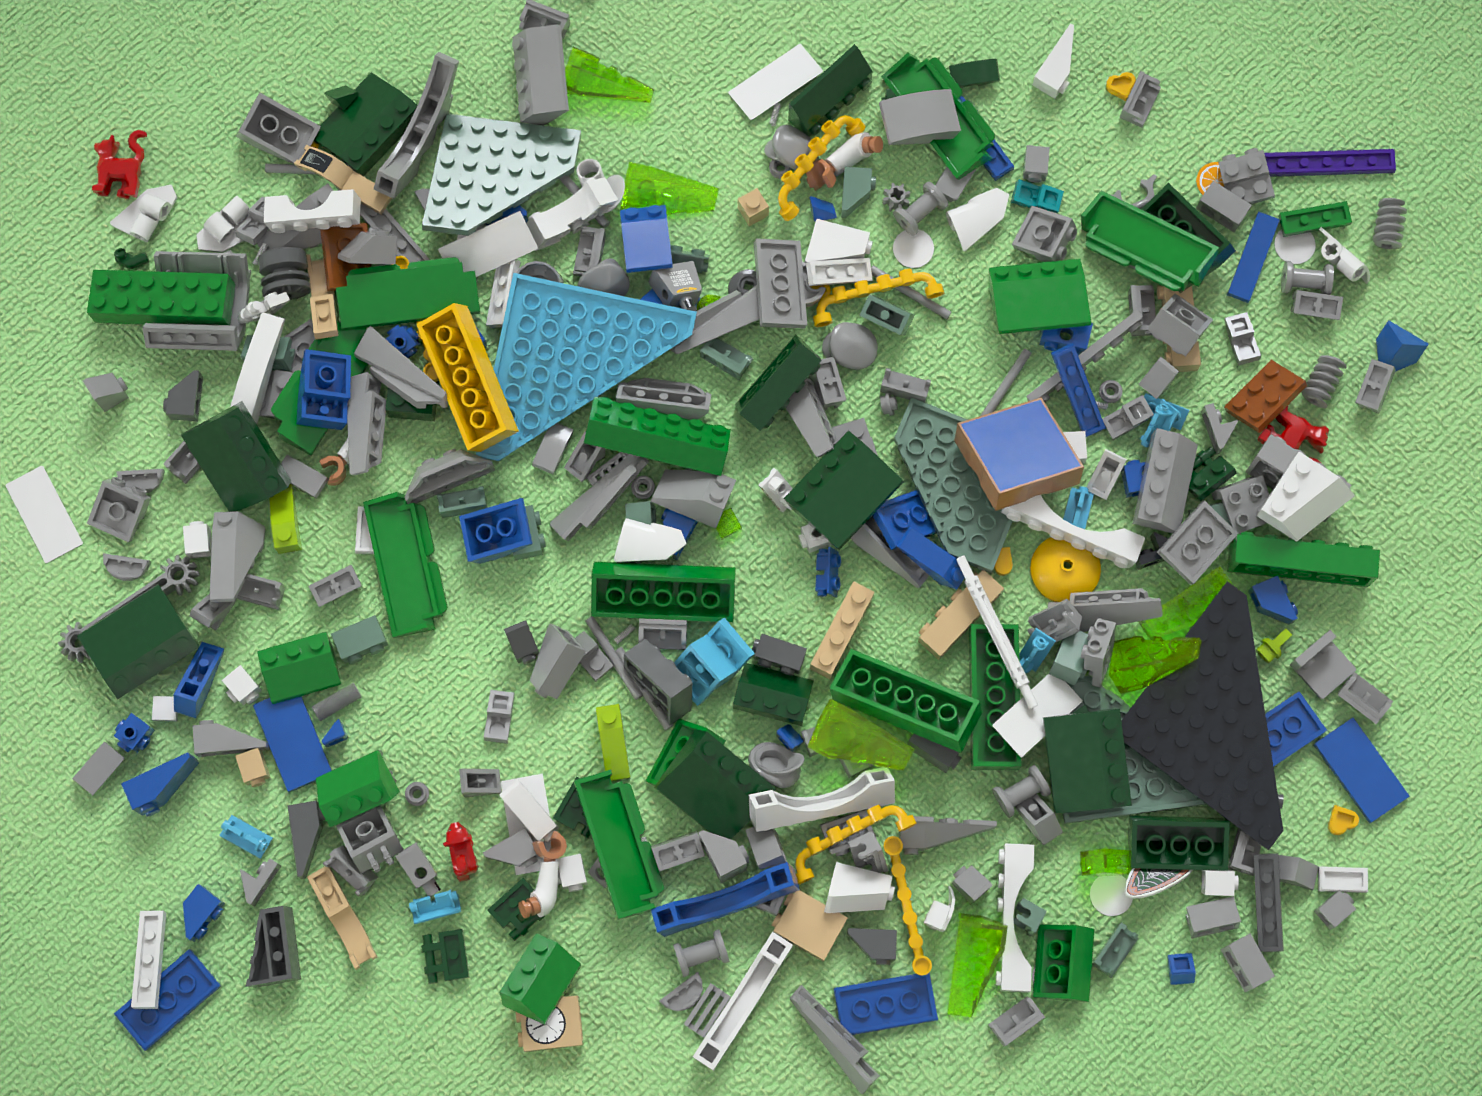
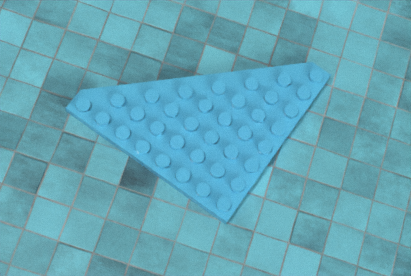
[476,273,697,461]

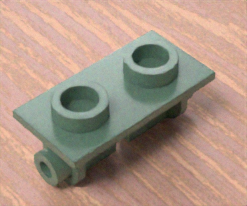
[670,245,710,273]

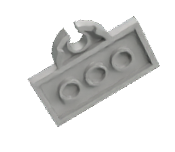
[754,239,826,329]

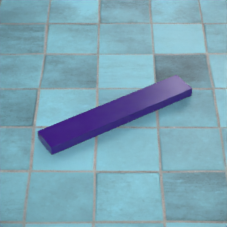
[1264,149,1396,177]

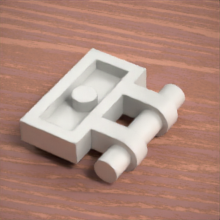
[237,292,290,324]

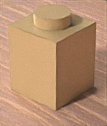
[737,188,769,227]
[235,748,271,787]

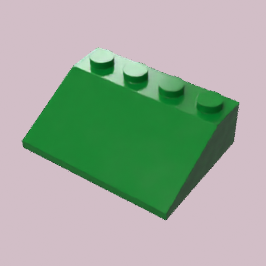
[988,259,1091,334]

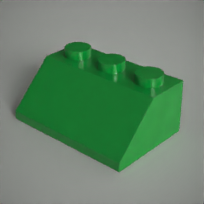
[257,632,342,704]
[646,719,726,786]
[316,749,400,827]
[1033,924,1095,1002]
[499,933,581,1025]

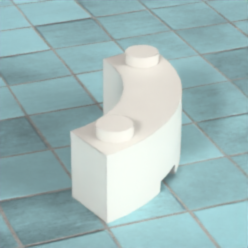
[526,177,618,251]

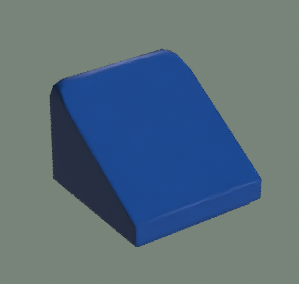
[809,196,837,222]
[322,719,348,747]
[776,724,804,752]
[1167,953,1196,985]

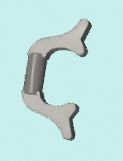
[1112,175,1157,209]

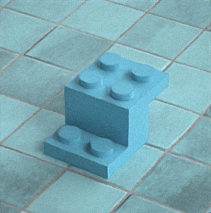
[674,618,755,706]

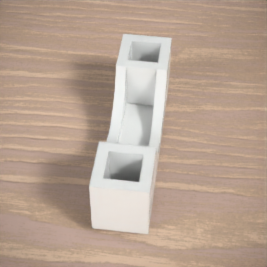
[264,189,361,233]

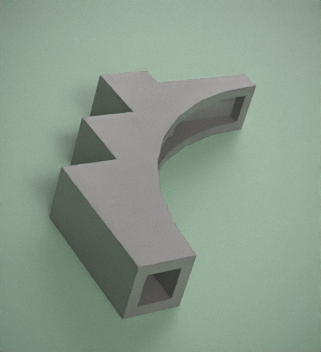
[373,52,459,199]

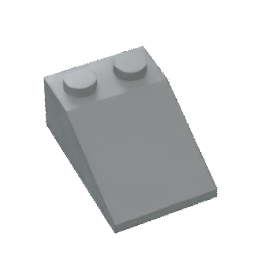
[235,93,321,164]
[651,469,736,528]

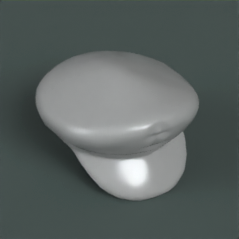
[764,125,819,170]
[578,258,630,296]
[822,322,878,370]
[748,742,804,788]

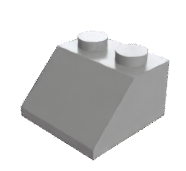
[338,228,397,264]
[1147,293,1213,356]

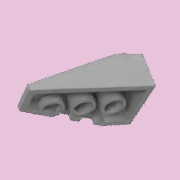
[851,499,929,588]

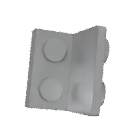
[1211,475,1269,534]
[1290,630,1356,700]

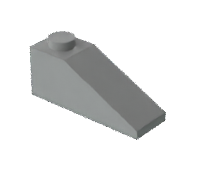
[193,720,270,757]

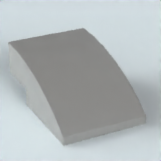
[879,89,961,145]

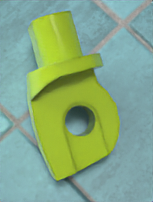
[1256,628,1292,664]

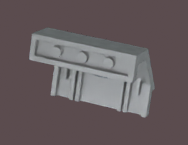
[143,251,251,351]

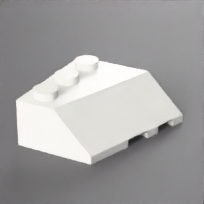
[1257,452,1355,541]

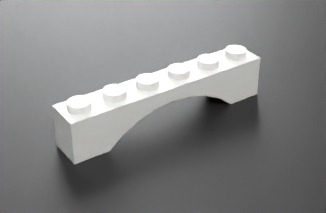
[1001,495,1145,568]
[749,767,895,832]
[995,843,1034,993]
[693,932,793,1071]

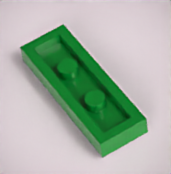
[1278,201,1352,237]

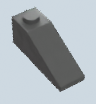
[287,801,326,879]

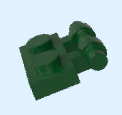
[1188,447,1237,501]
[553,776,590,839]
[487,878,545,941]
[421,929,470,984]

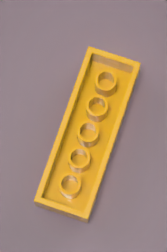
[416,303,519,452]

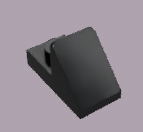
[1135,532,1168,570]

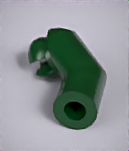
[114,248,149,269]

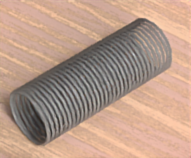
[312,683,362,721]

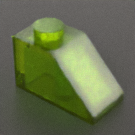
[1080,848,1133,877]

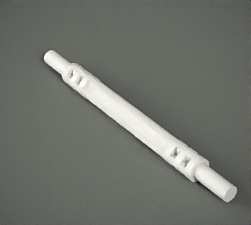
[956,555,1038,709]

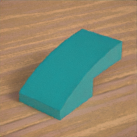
[1011,179,1064,213]

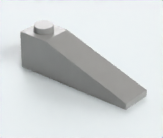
[257,184,333,252]
[210,511,266,603]
[899,816,997,855]

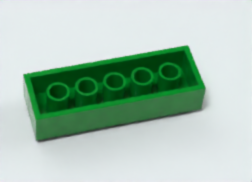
[87,270,236,326]
[584,397,731,476]
[1227,532,1380,587]
[591,562,736,622]
[969,624,1022,770]
[829,649,982,753]

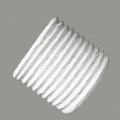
[576,159,604,187]

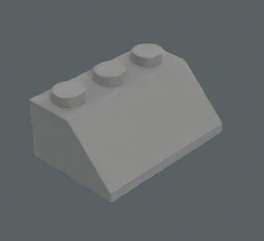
[698,830,749,883]

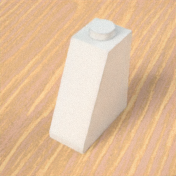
[805,219,873,262]
[499,779,559,843]
[824,862,895,913]

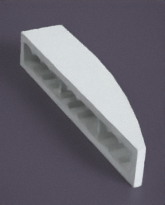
[230,312,285,424]

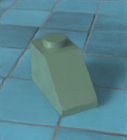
[841,167,876,218]

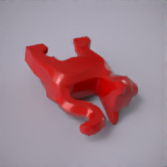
[92,129,147,199]
[1257,406,1329,464]
[443,822,479,882]

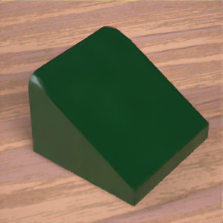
[324,85,359,110]

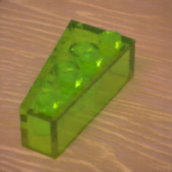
[1138,566,1234,640]

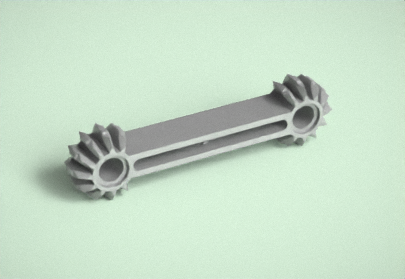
[58,555,200,663]

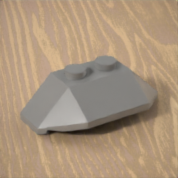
[616,378,711,420]
[405,449,495,504]

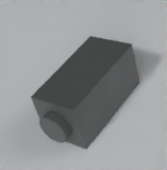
[752,634,807,676]
[906,734,962,773]

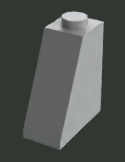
[530,623,586,699]

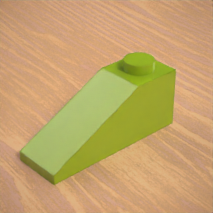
[269,484,302,554]
[596,704,630,781]

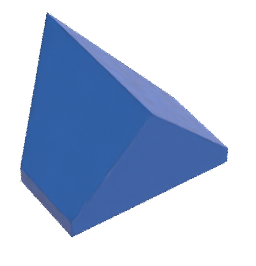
[1376,320,1429,372]

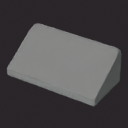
[935,167,976,202]

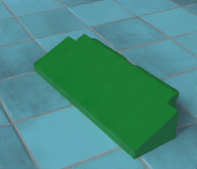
[881,53,995,180]
[1081,190,1219,291]
[336,257,480,331]
[271,322,369,456]
[363,492,448,638]
[574,770,664,920]

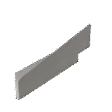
[670,285,760,354]
[354,326,448,408]
[347,372,386,476]
[786,378,836,457]
[550,454,649,541]
[1048,588,1163,632]
[790,985,880,1094]

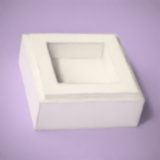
[152,696,178,721]

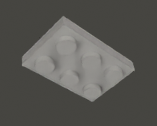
[1157,501,1238,585]

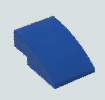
[296,349,351,430]

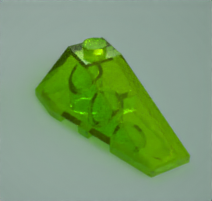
[565,46,654,103]
[620,162,719,216]
[1108,636,1201,694]
[807,699,915,771]
[947,913,1008,1017]

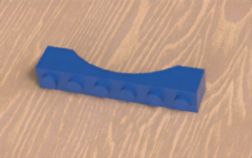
[651,862,800,937]

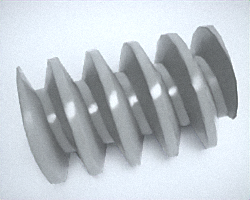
[1373,198,1407,249]
[1302,355,1347,408]

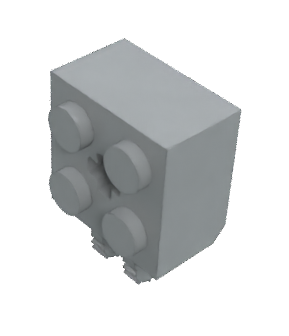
[336,805,404,873]

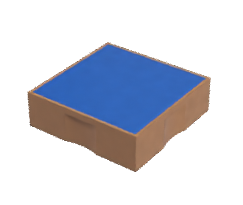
[954,397,1084,511]

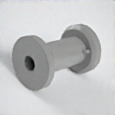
[893,182,948,236]
[1281,261,1334,295]
[992,765,1051,818]
[673,929,730,977]

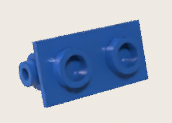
[815,547,841,598]

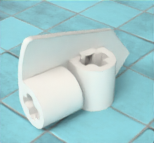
[110,185,177,242]
[946,188,1009,252]
[197,196,250,252]
[1319,227,1370,284]
[614,518,687,563]
[924,886,955,932]

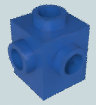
[386,325,420,358]
[114,713,155,753]

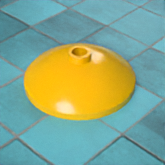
[1030,537,1101,602]

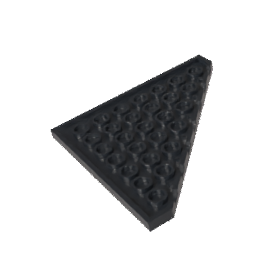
[1121,581,1283,851]

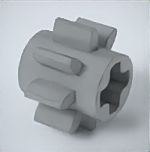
[882,183,910,212]

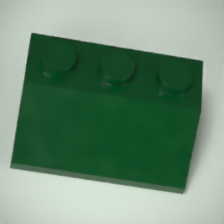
[733,663,814,726]

